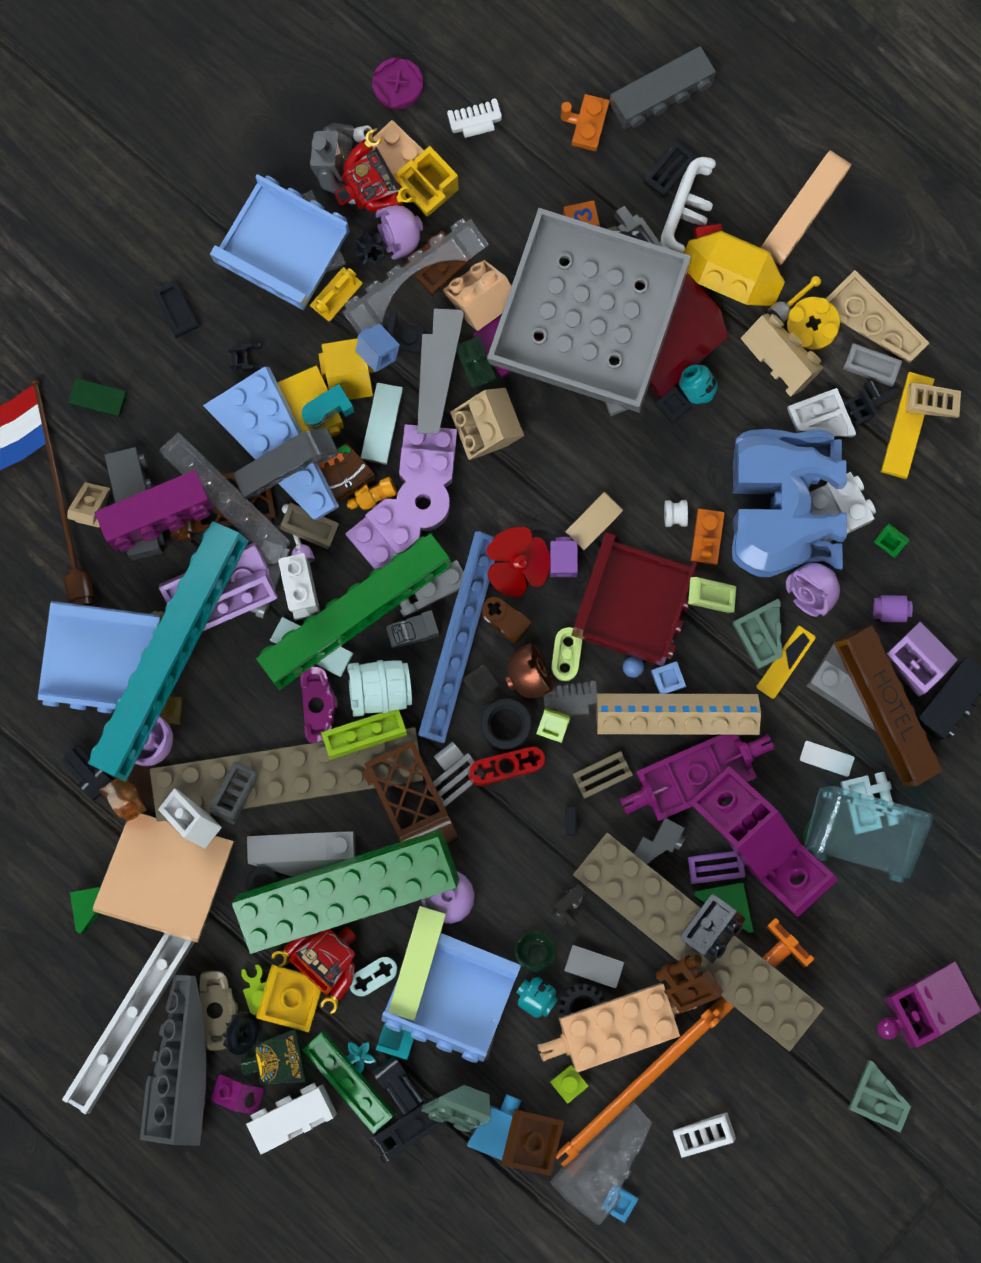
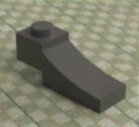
[634,818,686,864]

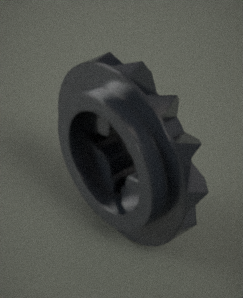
[222,1010,258,1055]

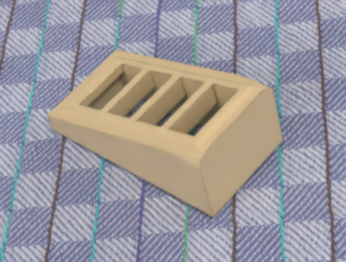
[906,383,961,418]

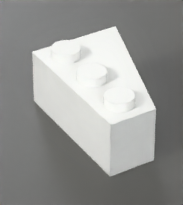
[246,1082,337,1154]

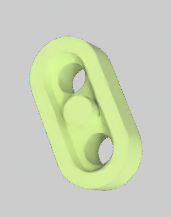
[551,627,582,681]

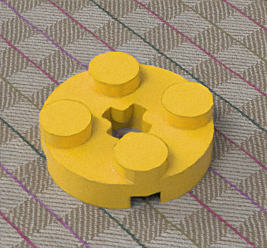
[787,297,840,350]

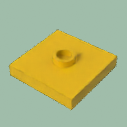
[256,964,321,1032]

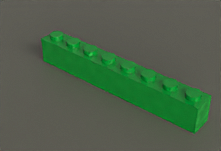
[256,533,452,690]

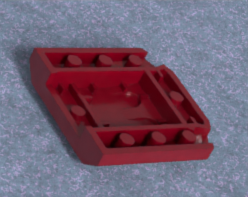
[635,272,728,398]

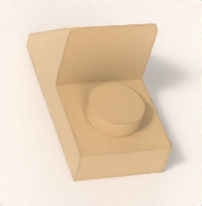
[67,482,110,527]

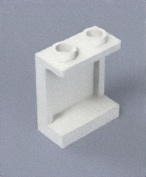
[278,553,320,621]

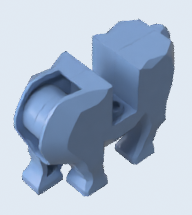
[732,429,847,577]

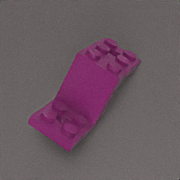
[689,766,837,917]

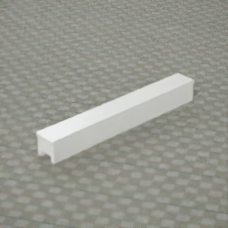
[62,924,206,1114]

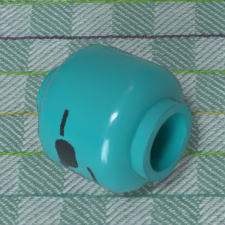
[679,364,718,404]
[516,977,558,1018]

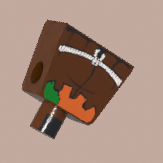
[318,444,376,503]

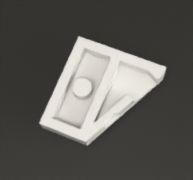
[787,388,856,438]

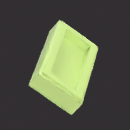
[688,577,736,613]

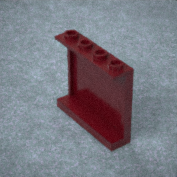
[571,532,699,666]

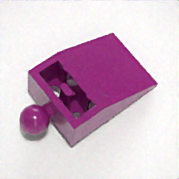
[877,961,981,1048]

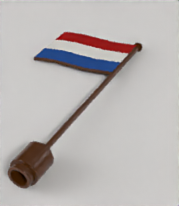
[0,379,95,606]

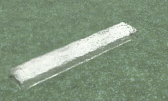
[159,432,290,561]

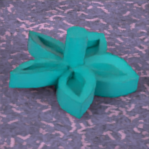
[347,1041,376,1073]

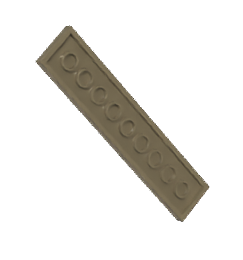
[150,727,424,822]
[573,833,824,1052]

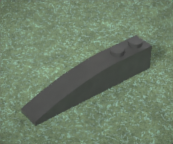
[140,975,206,1146]

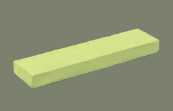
[388,906,446,1021]

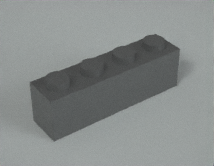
[609,46,716,130]
[105,447,165,561]

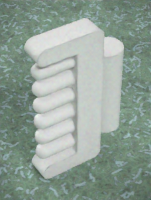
[447,99,502,138]

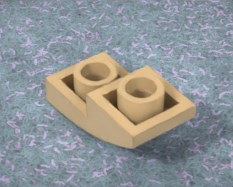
[565,491,623,550]

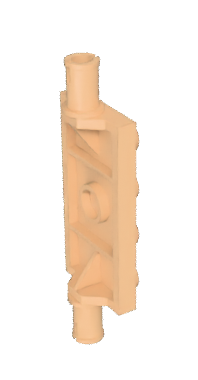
[537,983,697,1072]

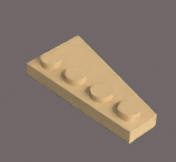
[826,270,929,363]

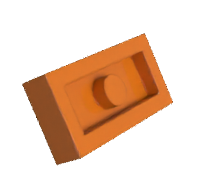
[690,509,725,566]

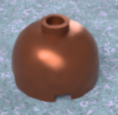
[505,643,555,698]

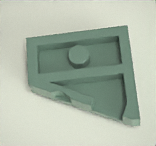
[732,599,782,670]
[848,1060,911,1133]

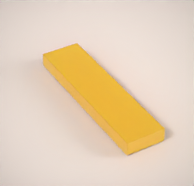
[881,372,934,479]

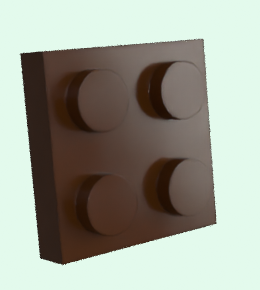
[501,1109,564,1176]

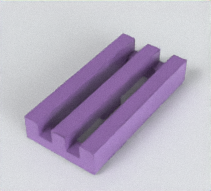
[687,851,745,884]

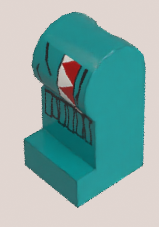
[302,384,354,429]

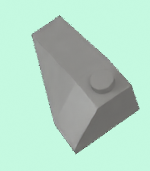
[806,643,876,731]
[247,832,356,877]

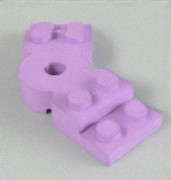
[345,424,457,570]

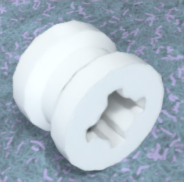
[664,500,688,527]

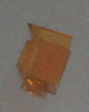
[99,778,147,822]

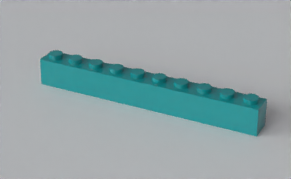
[88,521,249,782]

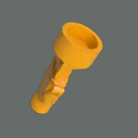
[347,476,398,510]

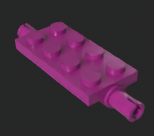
[620,734,774,821]

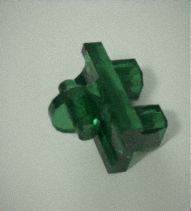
[456,336,496,390]

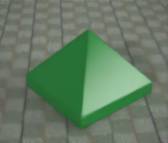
[874,524,910,558]

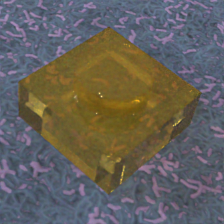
[160,696,183,725]

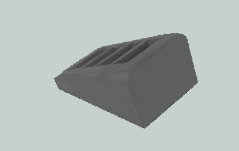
[209,761,259,825]

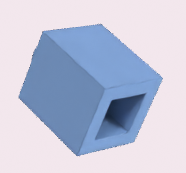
[355,323,400,372]

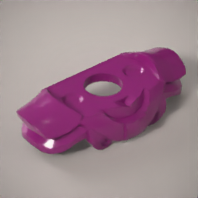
[300,667,338,744]

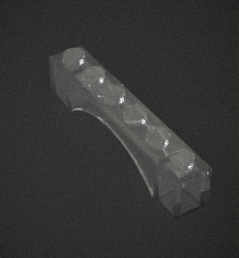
[343,218,489,334]

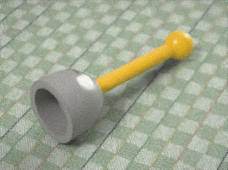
[767,276,821,323]

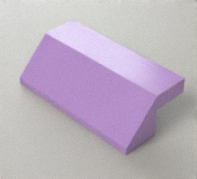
[159,542,277,631]

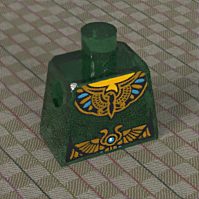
[240,1029,308,1084]

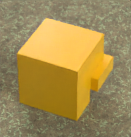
[393,146,459,216]
[319,338,374,400]

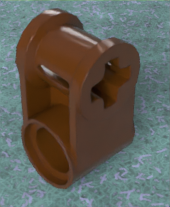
[481,597,532,644]

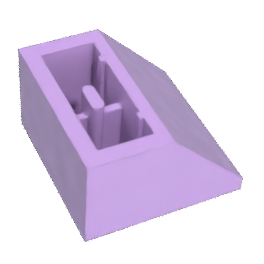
[886,622,957,697]

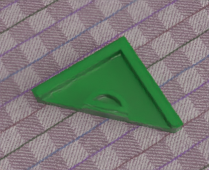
[693,883,753,933]

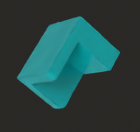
[376,1024,414,1060]

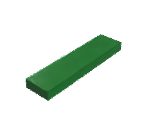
[302,1031,395,1134]

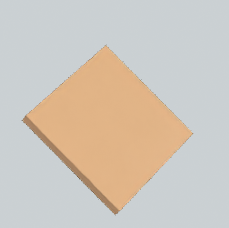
[93,811,234,943]

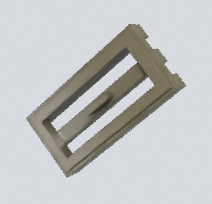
[573,751,633,799]

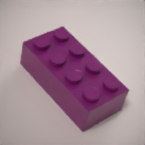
[94,470,214,552]

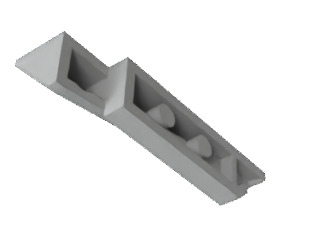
[417,309,464,434]

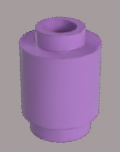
[873,595,913,622]

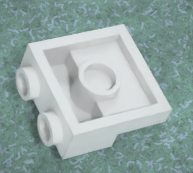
[810,472,876,542]

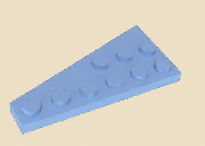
[203,367,339,520]

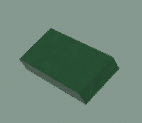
[68,378,127,418]

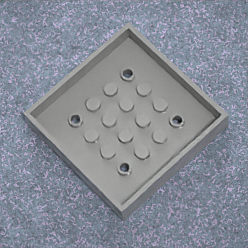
[487,208,691,413]

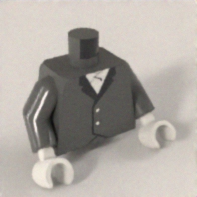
[310,123,372,204]

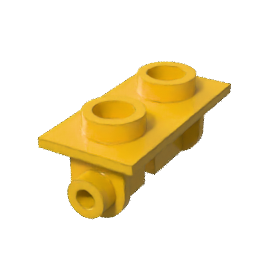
[310,267,363,322]

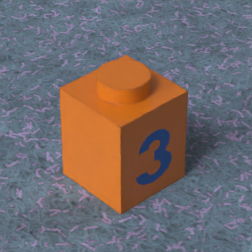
[563,200,600,227]

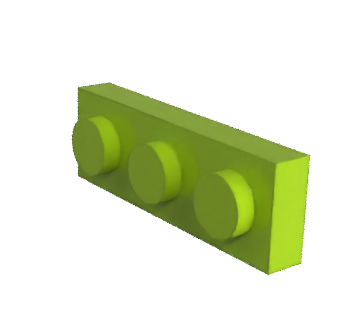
[321,710,407,760]

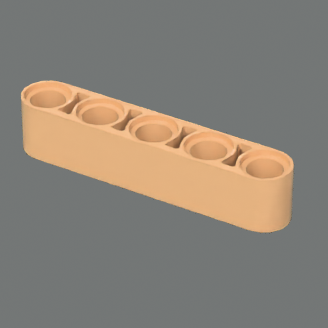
[761,150,852,266]

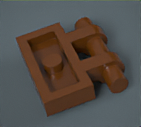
[403,230,471,296]
[656,955,724,1013]

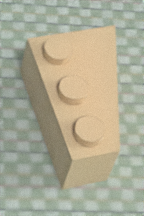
[741,313,823,397]

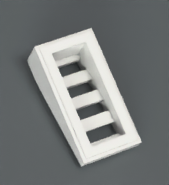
[673,1112,736,1158]

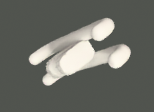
[660,157,716,253]

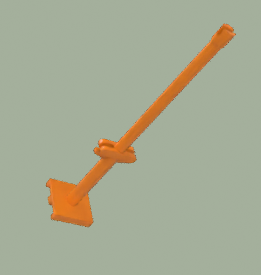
[555,918,814,1167]

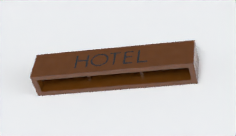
[834,626,942,788]

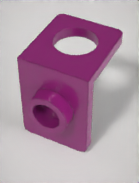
[211,1075,264,1114]

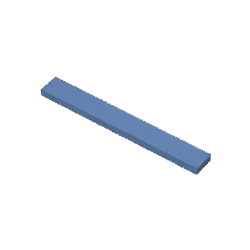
[418,532,495,743]

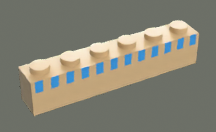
[596,694,761,735]

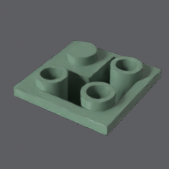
[421,1085,491,1132]

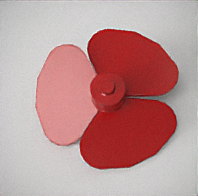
[486,527,550,597]

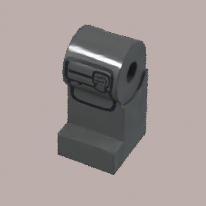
[386,610,439,648]

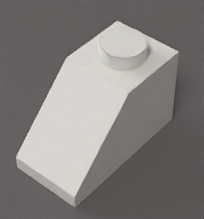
[158,788,222,849]

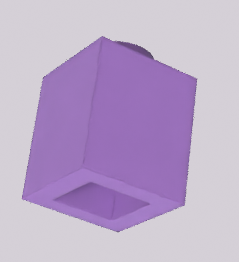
[550,537,578,577]

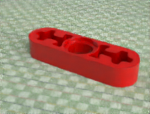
[468,747,545,786]

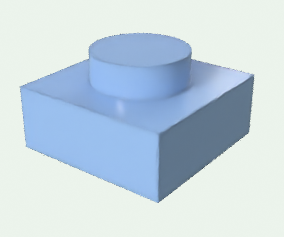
[651,661,686,694]

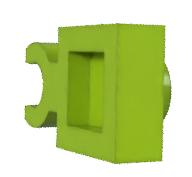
[241,964,266,1015]

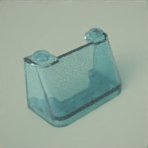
[804,786,934,883]

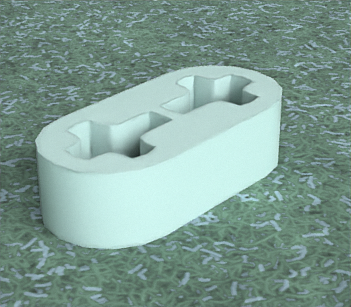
[350,957,397,996]

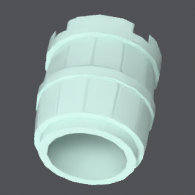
[347,660,412,717]

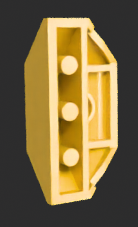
[684,231,785,306]

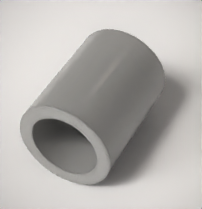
[434,742,464,771]

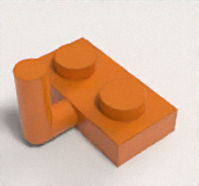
[561,94,610,151]

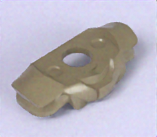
[199,970,239,1051]

